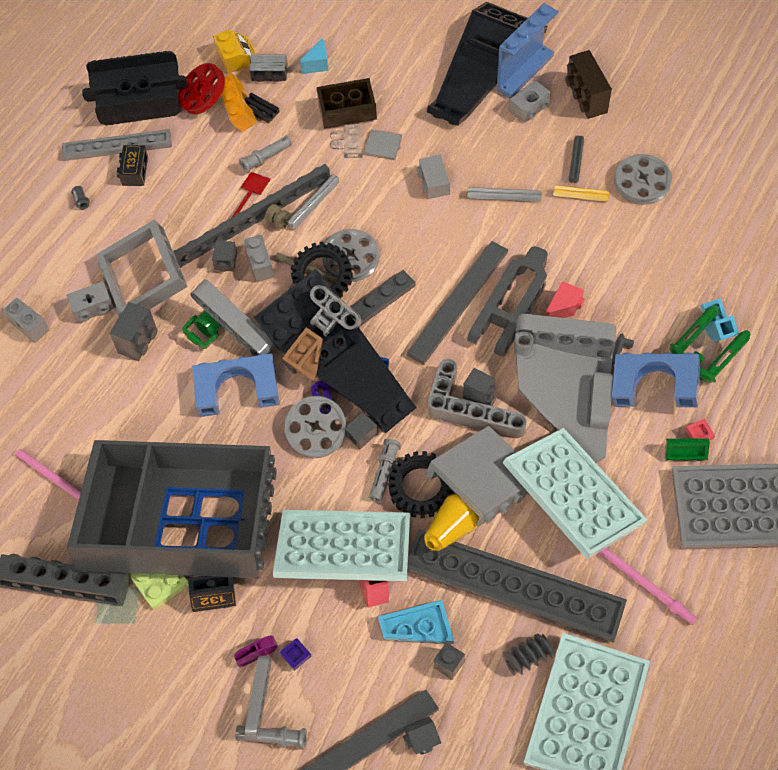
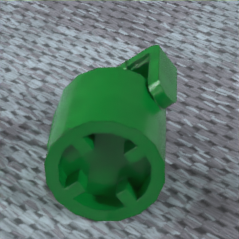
[182,310,222,349]

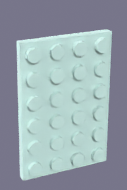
[503,428,647,559]
[273,510,410,581]
[523,633,650,770]

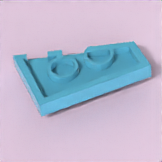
[378,600,454,644]

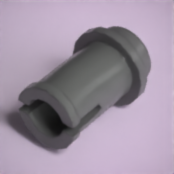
[71,186,90,210]

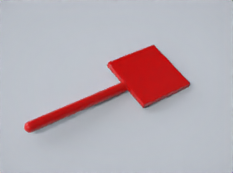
[231,172,271,218]

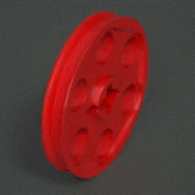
[178,63,225,114]

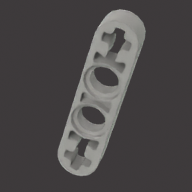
[245,655,271,739]

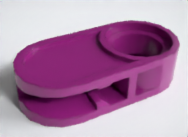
[234,635,278,667]

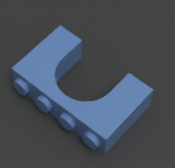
[192,353,280,417]
[612,353,700,408]

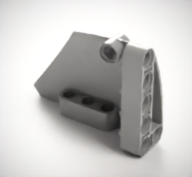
[514,314,616,463]

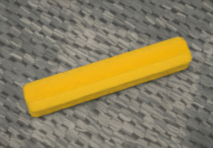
[553,185,609,202]

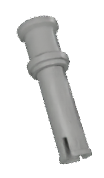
[239,136,292,173]
[368,439,402,502]
[235,725,307,750]

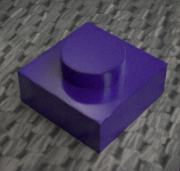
[280,638,312,671]

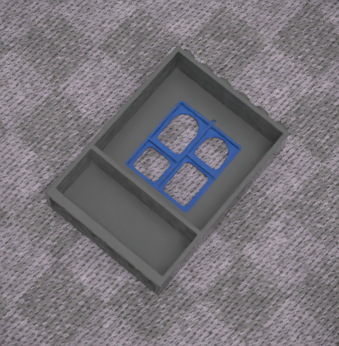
[67,440,277,578]

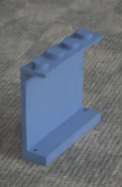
[497,3,559,99]

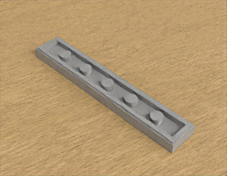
[62,129,172,161]

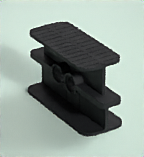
[82,51,188,125]

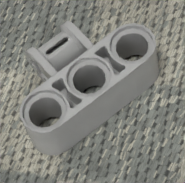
[310,285,362,336]

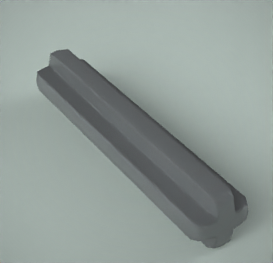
[569,135,584,183]

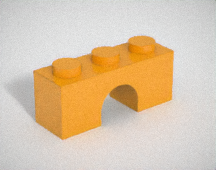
[221,73,257,132]

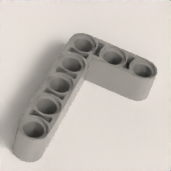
[428,359,527,438]

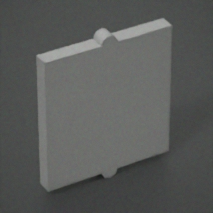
[364,130,402,160]

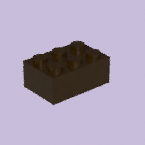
[565,50,612,119]
[316,78,377,129]

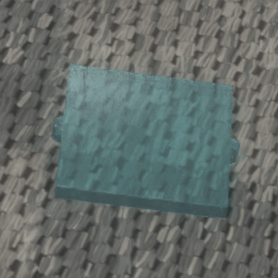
[96,588,139,624]

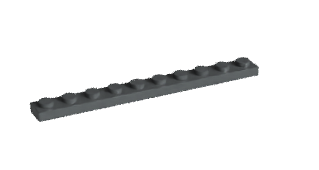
[173,164,330,268]

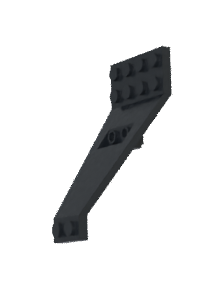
[427,1,548,126]
[253,269,417,433]

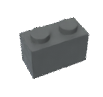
[463,368,497,406]

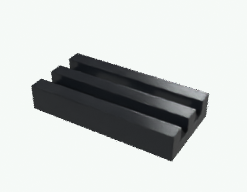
[245,92,280,123]

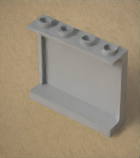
[426,426,528,527]

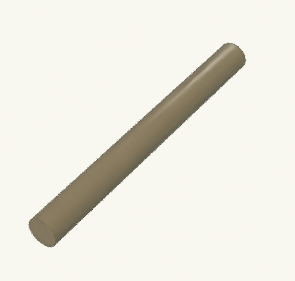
[275,252,338,283]

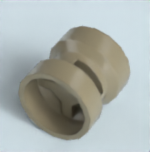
[265,204,291,229]

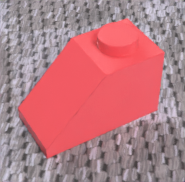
[545,281,585,318]
[359,580,389,607]

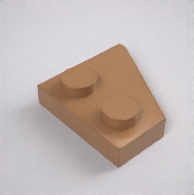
[282,327,323,383]

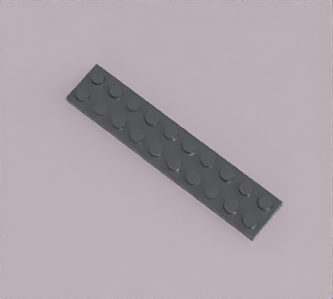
[407,529,627,643]

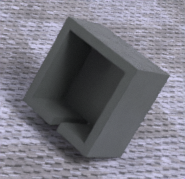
[109,302,157,361]

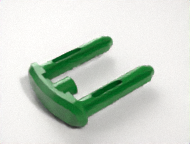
[670,305,751,383]

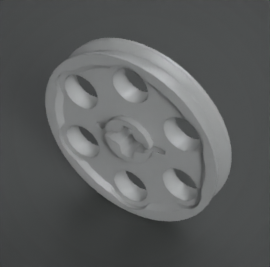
[614,154,672,204]
[322,229,379,282]
[285,396,347,458]

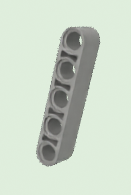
[190,279,275,356]

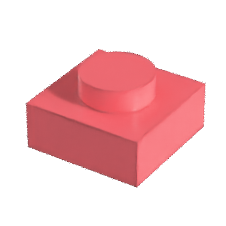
[685,418,715,441]

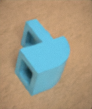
[700,298,739,342]

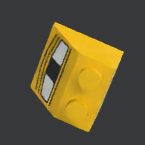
[213,30,256,74]

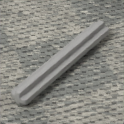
[287,174,339,230]
[467,187,542,202]

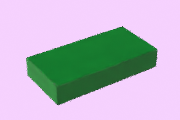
[665,438,710,460]

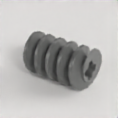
[503,634,554,676]

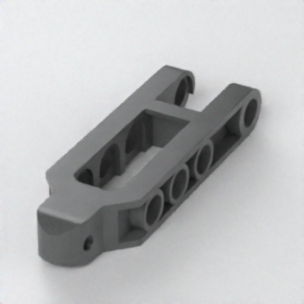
[467,246,548,357]

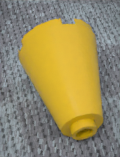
[424,494,480,551]

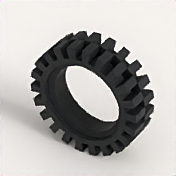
[291,242,353,298]
[389,451,454,519]

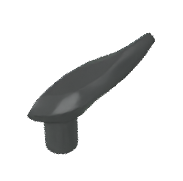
[612,333,634,367]

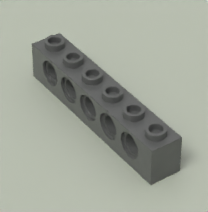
[0,554,130,606]

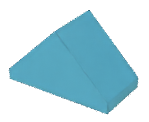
[300,39,329,74]

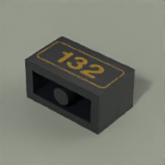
[117,145,148,186]
[188,576,236,612]

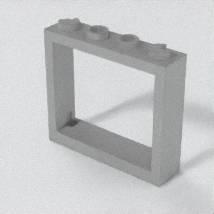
[97,219,188,316]

